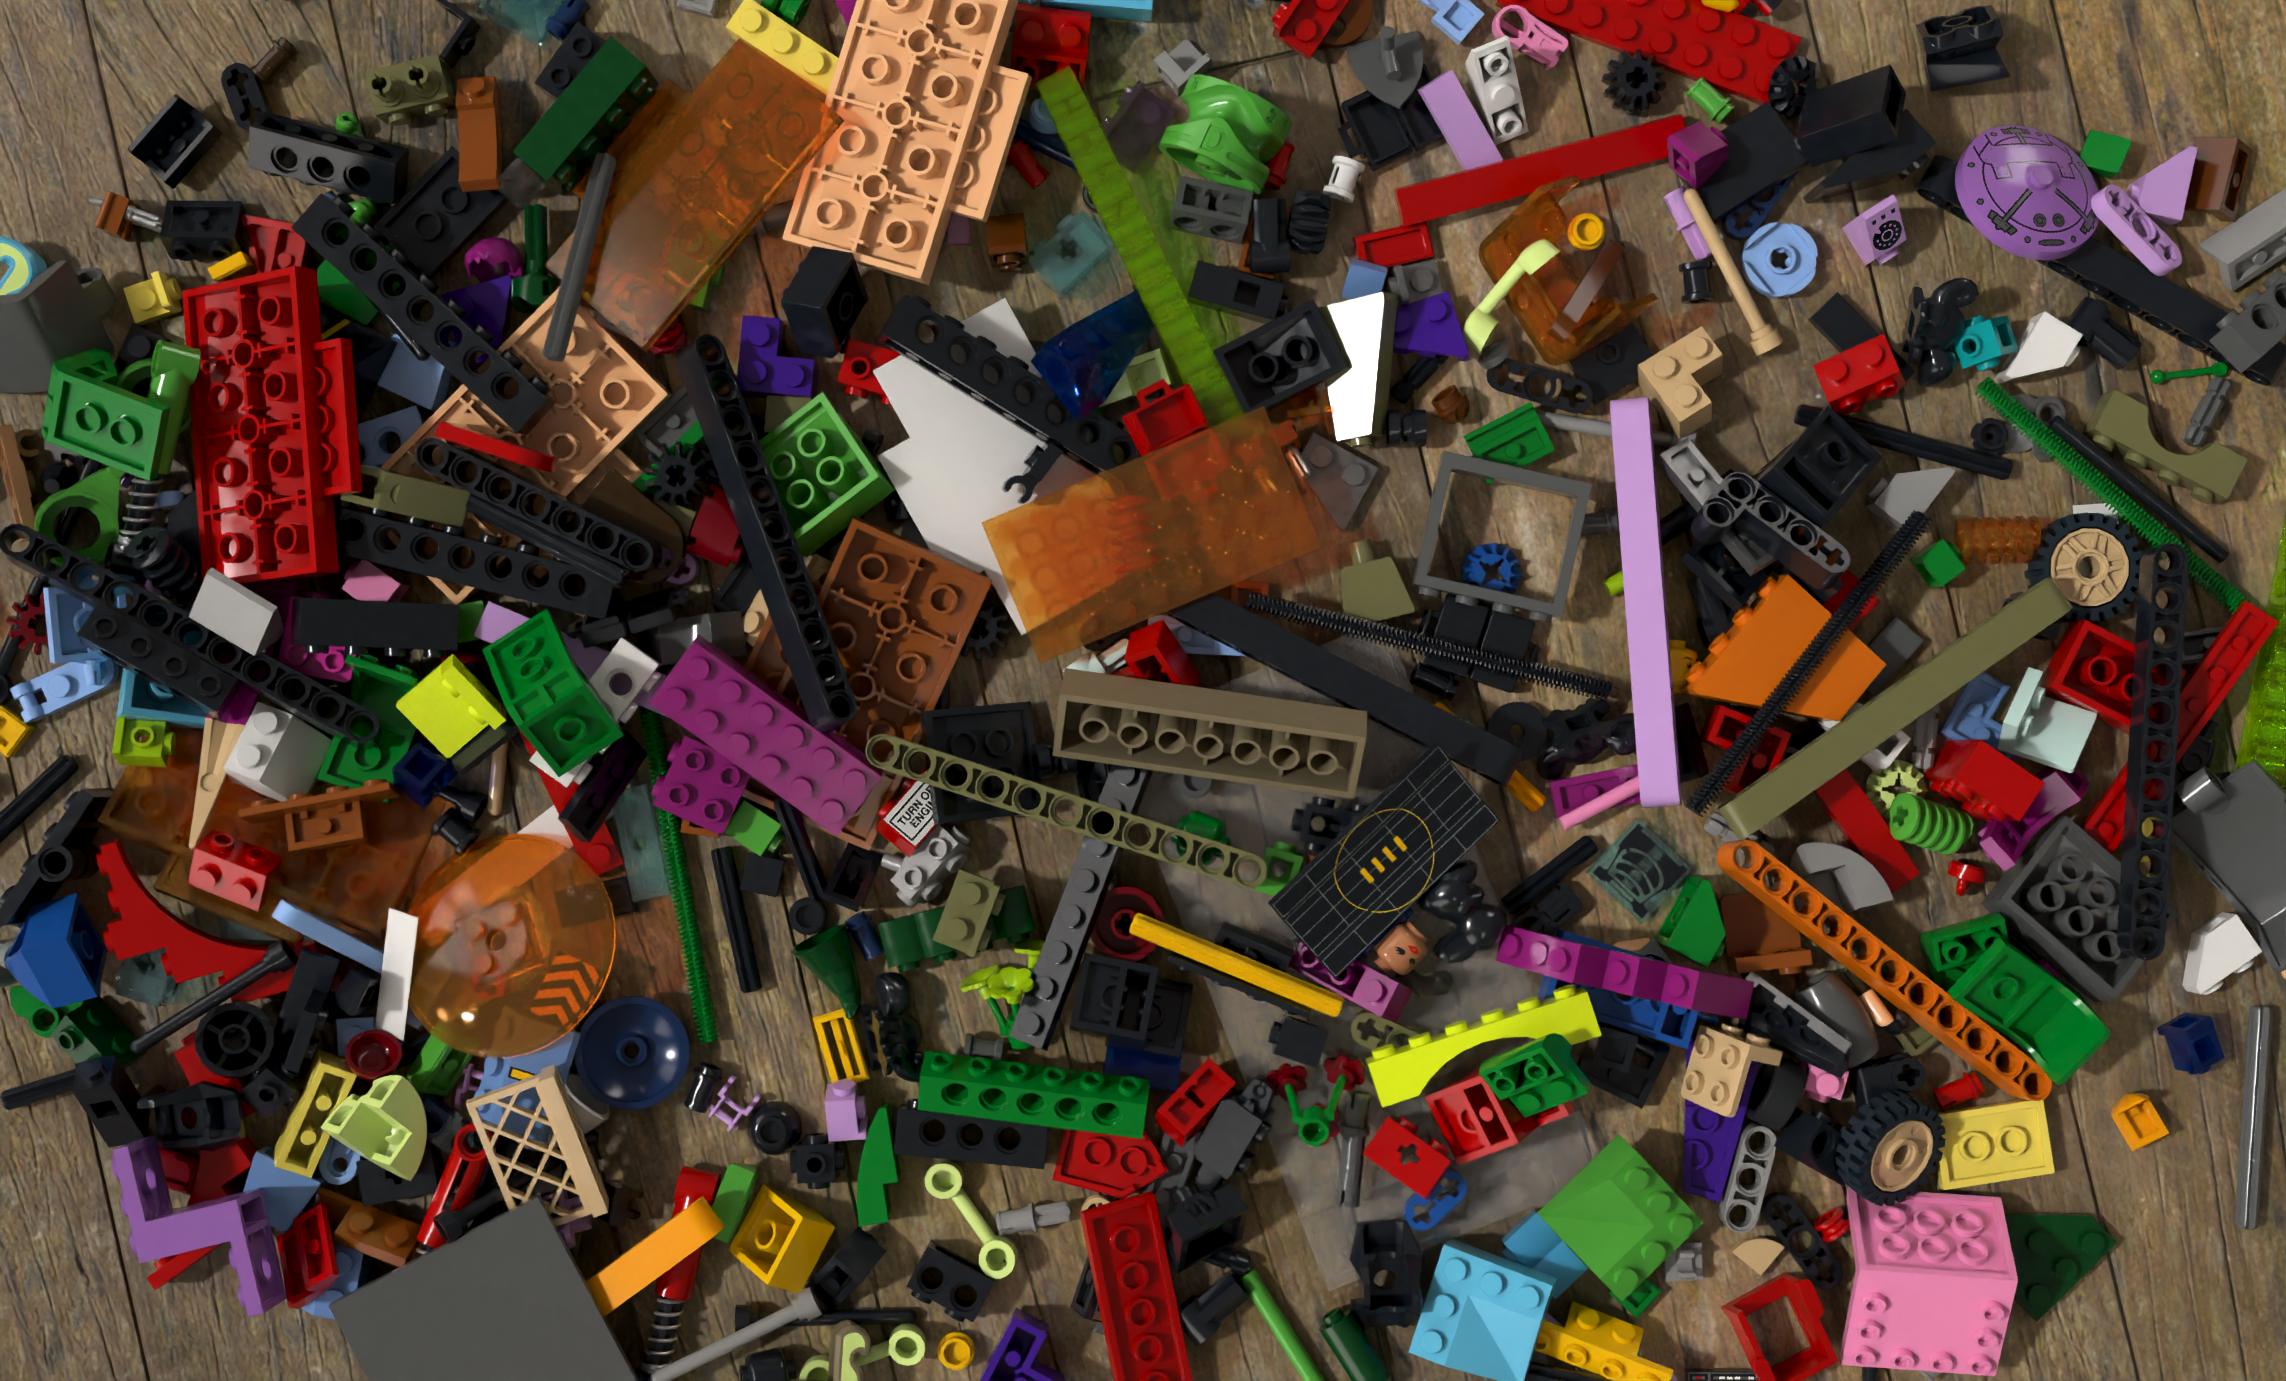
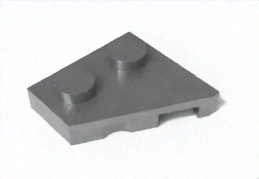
[1297,432,1378,532]

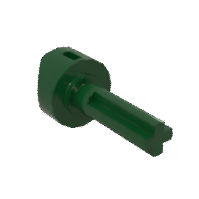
[511,204,561,313]

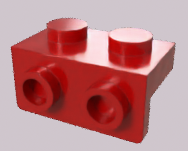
[1813,334,1906,414]
[188,830,282,912]

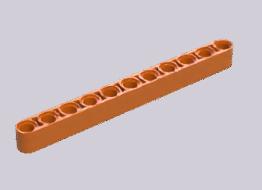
[1717,840,2052,1101]

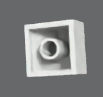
[223,702,332,802]

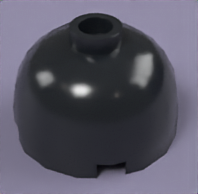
[195,1001,274,1079]

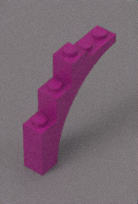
[1496,925,1754,1019]

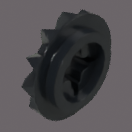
[1768,56,1821,117]

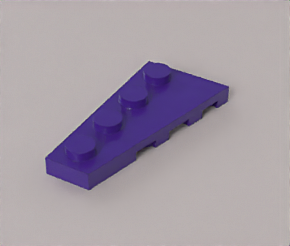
[1682,1036,1760,1203]

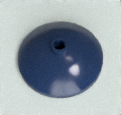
[575,996,690,1110]

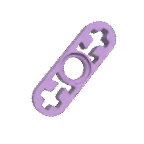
[2091,184,2182,276]

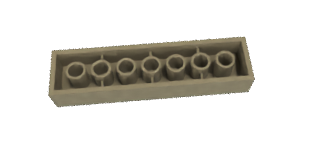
[1052,668,1367,799]

